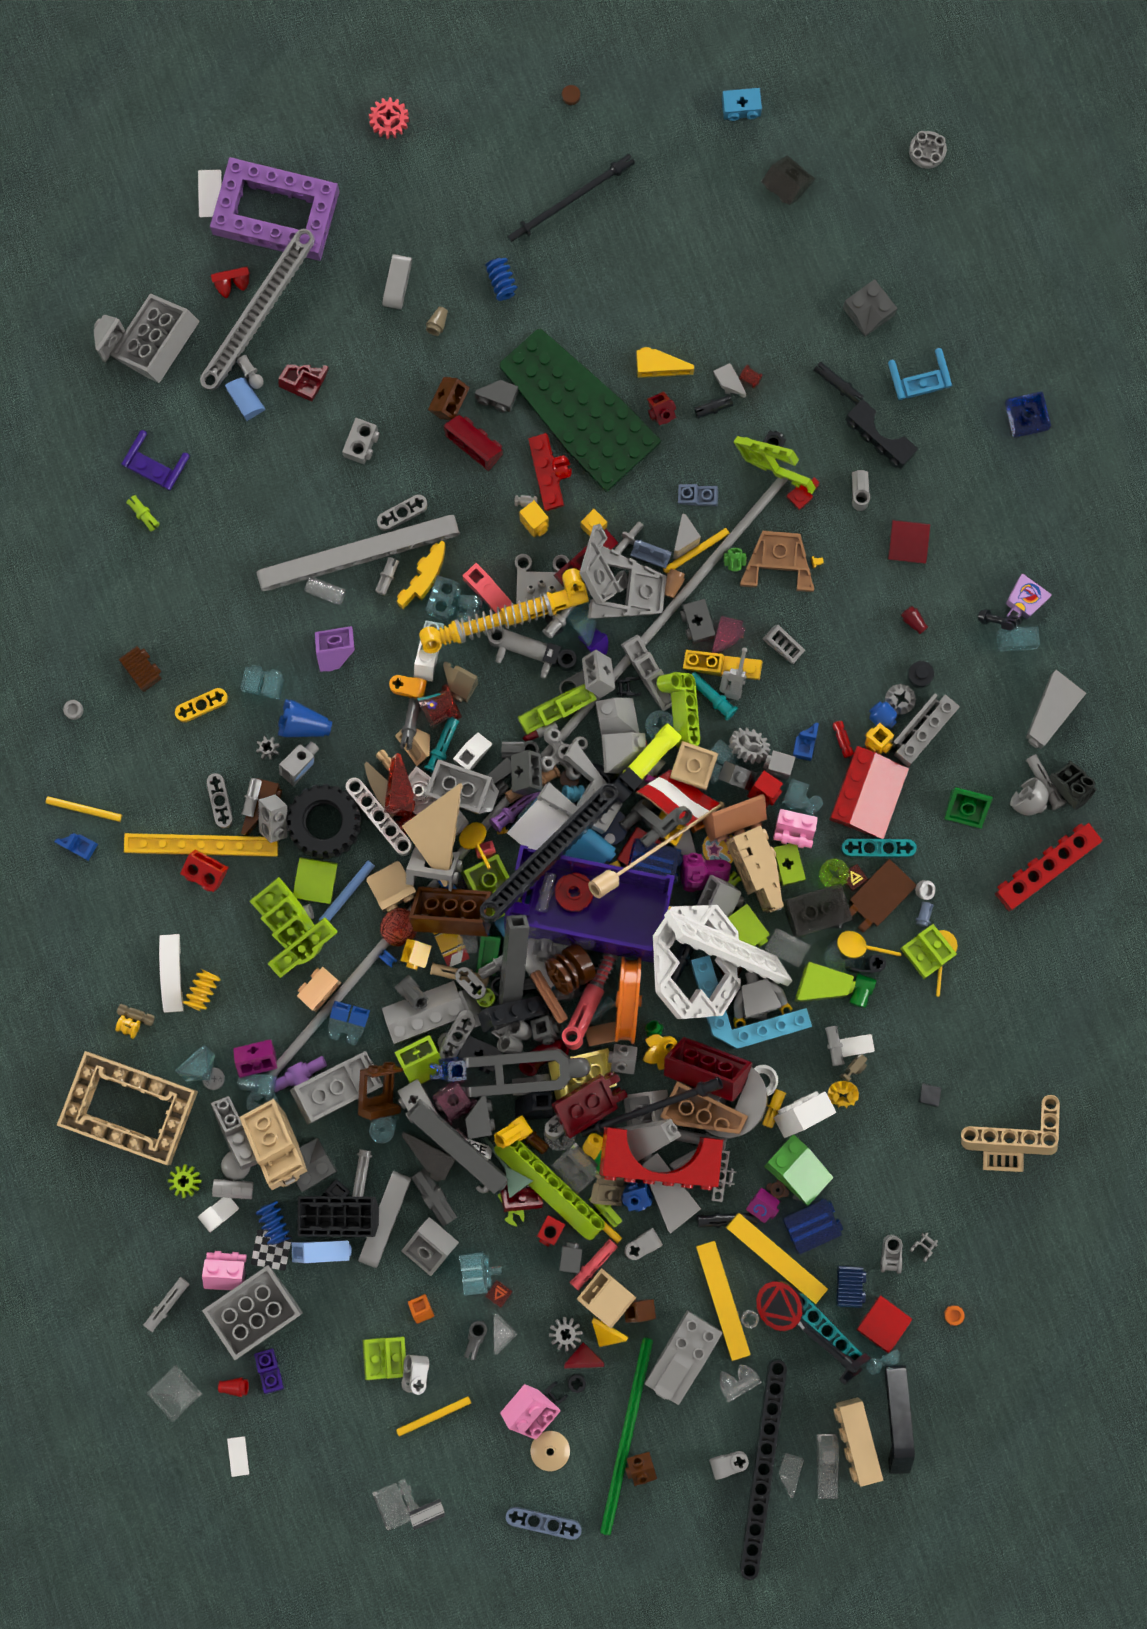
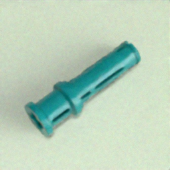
[692,671,738,720]
[424,717,459,773]

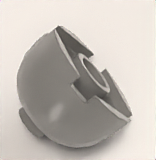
[1010,777,1049,816]

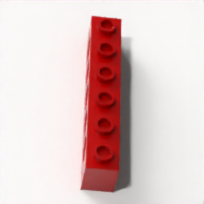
[995,823,1103,911]

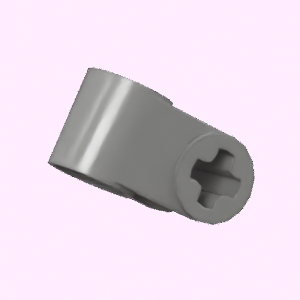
[624,1228,663,1260]
[880,1234,903,1274]
[402,1355,429,1395]
[709,1451,749,1480]

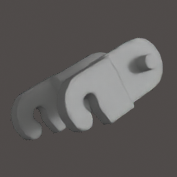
[910,1232,938,1262]

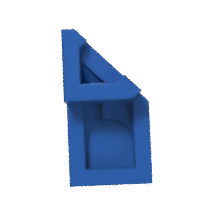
[54,833,98,861]

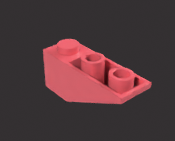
[462,563,512,613]

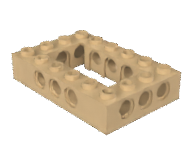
[57,1051,198,1165]

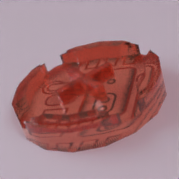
[380,908,417,947]

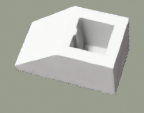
[453,733,493,771]

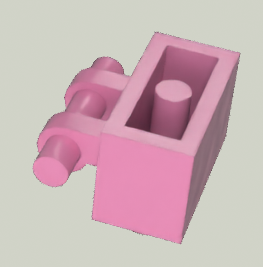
[773,809,818,848]
[202,1251,247,1290]

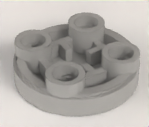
[909,131,947,169]

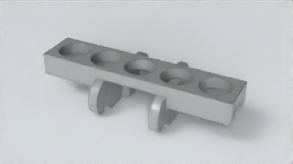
[712,1150,737,1202]

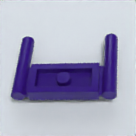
[121,430,189,491]

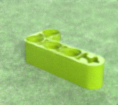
[657,672,700,749]

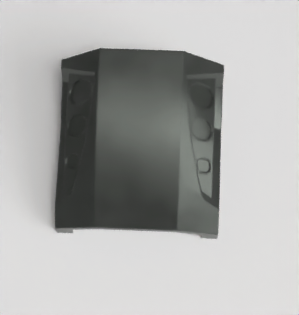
[1049,761,1097,810]

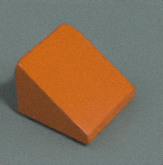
[408,1294,434,1324]

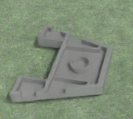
[580,524,628,604]

